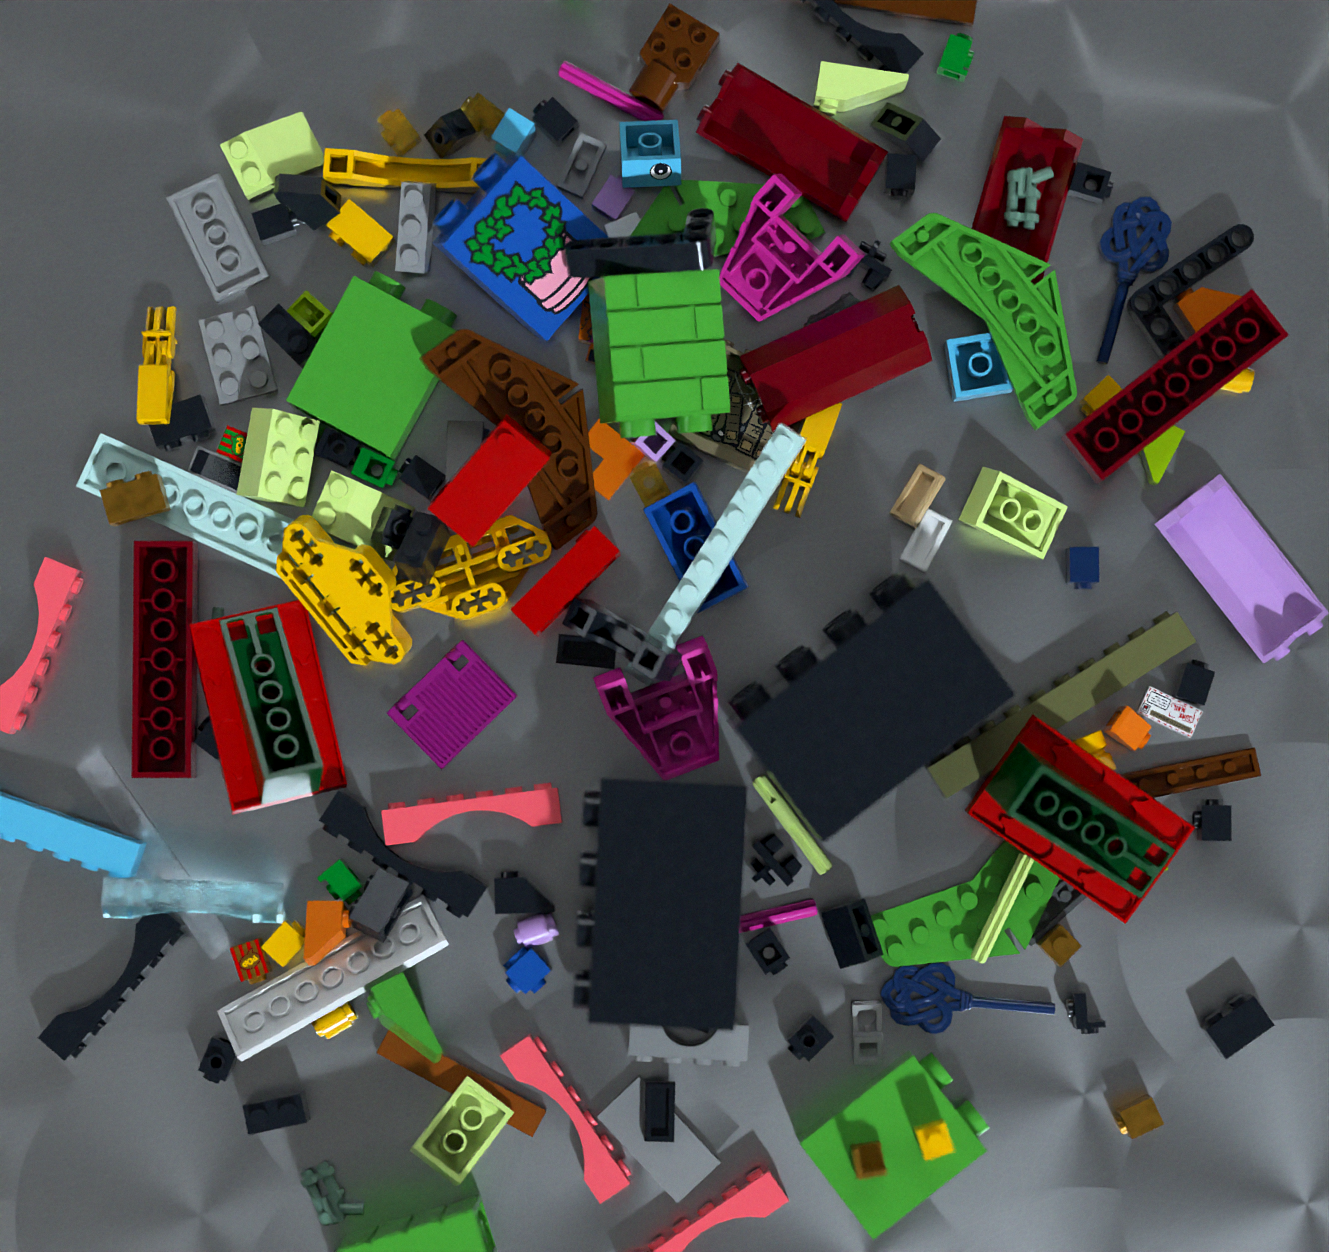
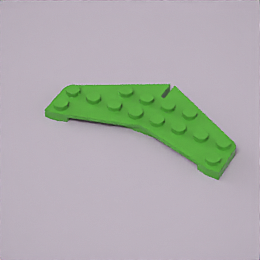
[604,180,826,277]
[889,213,1077,431]
[871,840,1060,967]

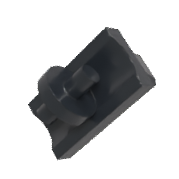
[846,239,892,292]
[750,834,802,887]

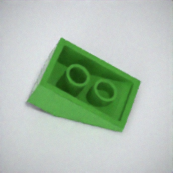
[366,972,443,1063]

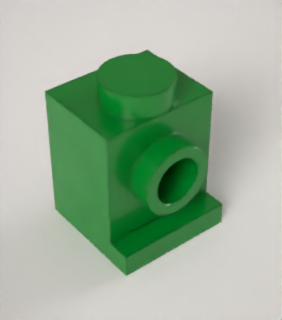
[936,33,975,82]
[350,447,399,490]
[317,858,364,905]

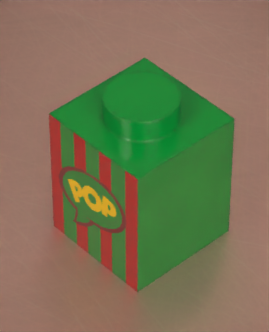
[216,425,247,464]

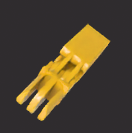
[137,306,178,425]
[773,403,843,518]

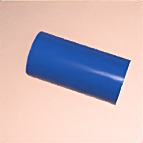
[643,482,749,614]

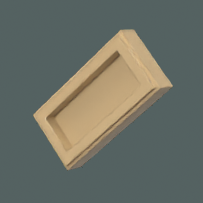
[889,463,946,529]

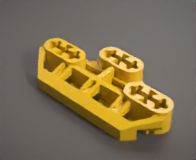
[276,515,412,666]
[391,515,553,621]

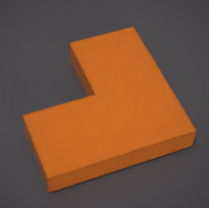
[588,418,645,501]

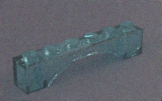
[101,877,284,923]

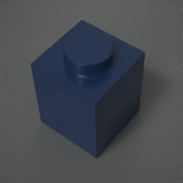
[1066,547,1100,590]

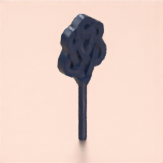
[1097,197,1172,364]
[880,962,1055,1034]

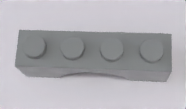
[629,1023,749,1067]

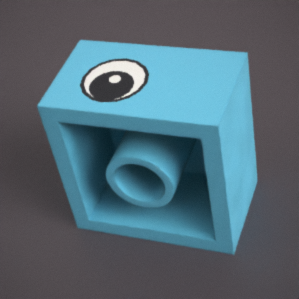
[619,120,681,188]
[943,333,1013,402]

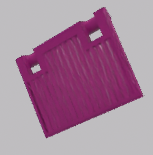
[387,639,517,770]

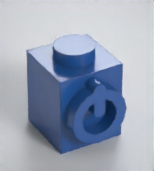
[503,946,552,994]

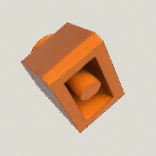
[1173,287,1242,336]
[1102,705,1152,751]
[304,901,351,966]

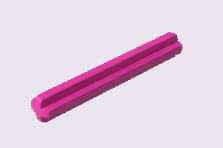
[558,61,664,121]
[740,898,817,933]

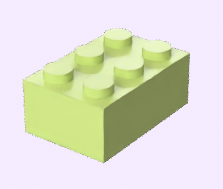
[237,408,320,507]

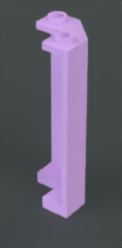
[1155,474,1329,664]

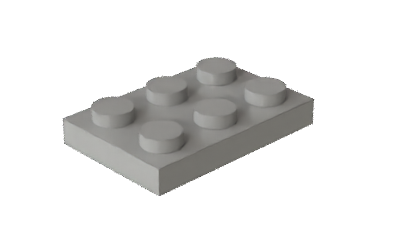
[198,305,278,406]

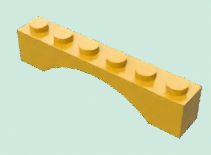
[323,148,487,193]

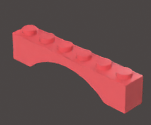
[0,557,84,734]
[381,782,563,846]
[500,1033,632,1204]
[647,1168,789,1252]

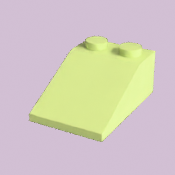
[813,61,909,115]
[220,111,324,203]
[958,467,1068,559]
[312,470,415,561]
[409,1076,514,1186]

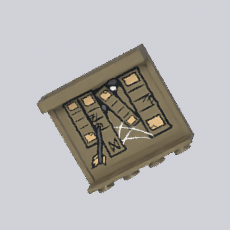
[668,339,803,473]

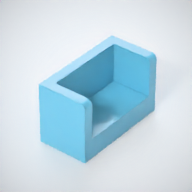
[492,108,537,157]

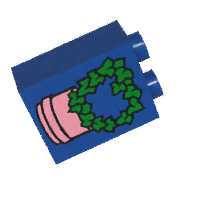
[432,153,609,341]

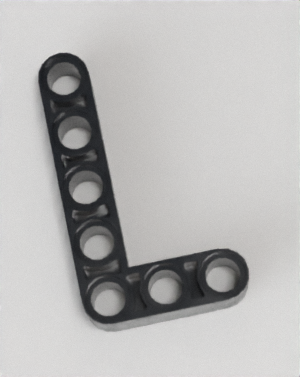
[564,208,717,278]
[1126,224,1254,360]

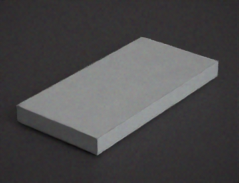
[166,172,270,303]
[597,1075,721,1203]

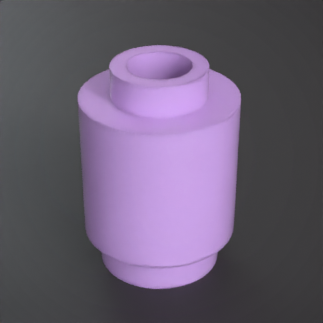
[513,912,559,949]

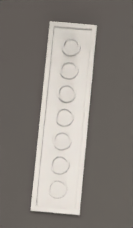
[217,895,449,1062]

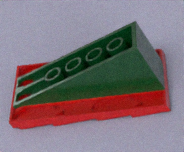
[189,600,347,815]
[965,714,1195,924]

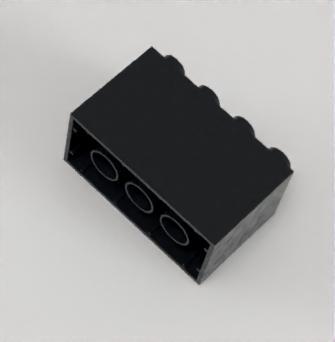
[726,572,1016,843]
[573,778,747,1031]

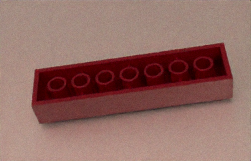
[1061,289,1289,484]
[132,541,198,778]

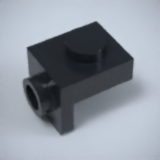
[1066,991,1106,1034]

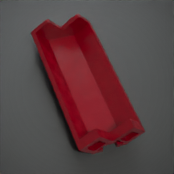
[695,63,889,222]
[971,116,1083,285]
[739,285,933,432]

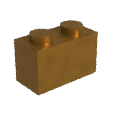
[99,471,171,527]

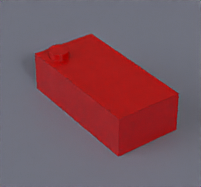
[428,414,552,547]
[510,526,621,637]

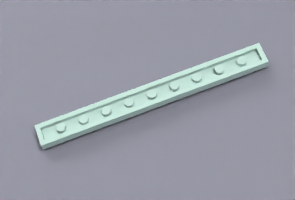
[625,423,807,686]

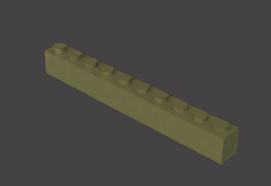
[925,611,1197,799]

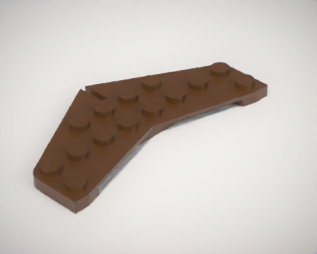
[419,329,598,550]

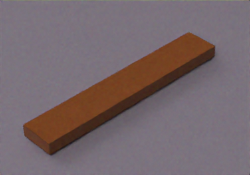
[376,1030,547,1137]

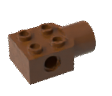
[629,3,720,112]

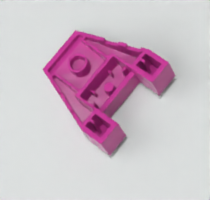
[719,174,866,322]
[593,635,719,781]

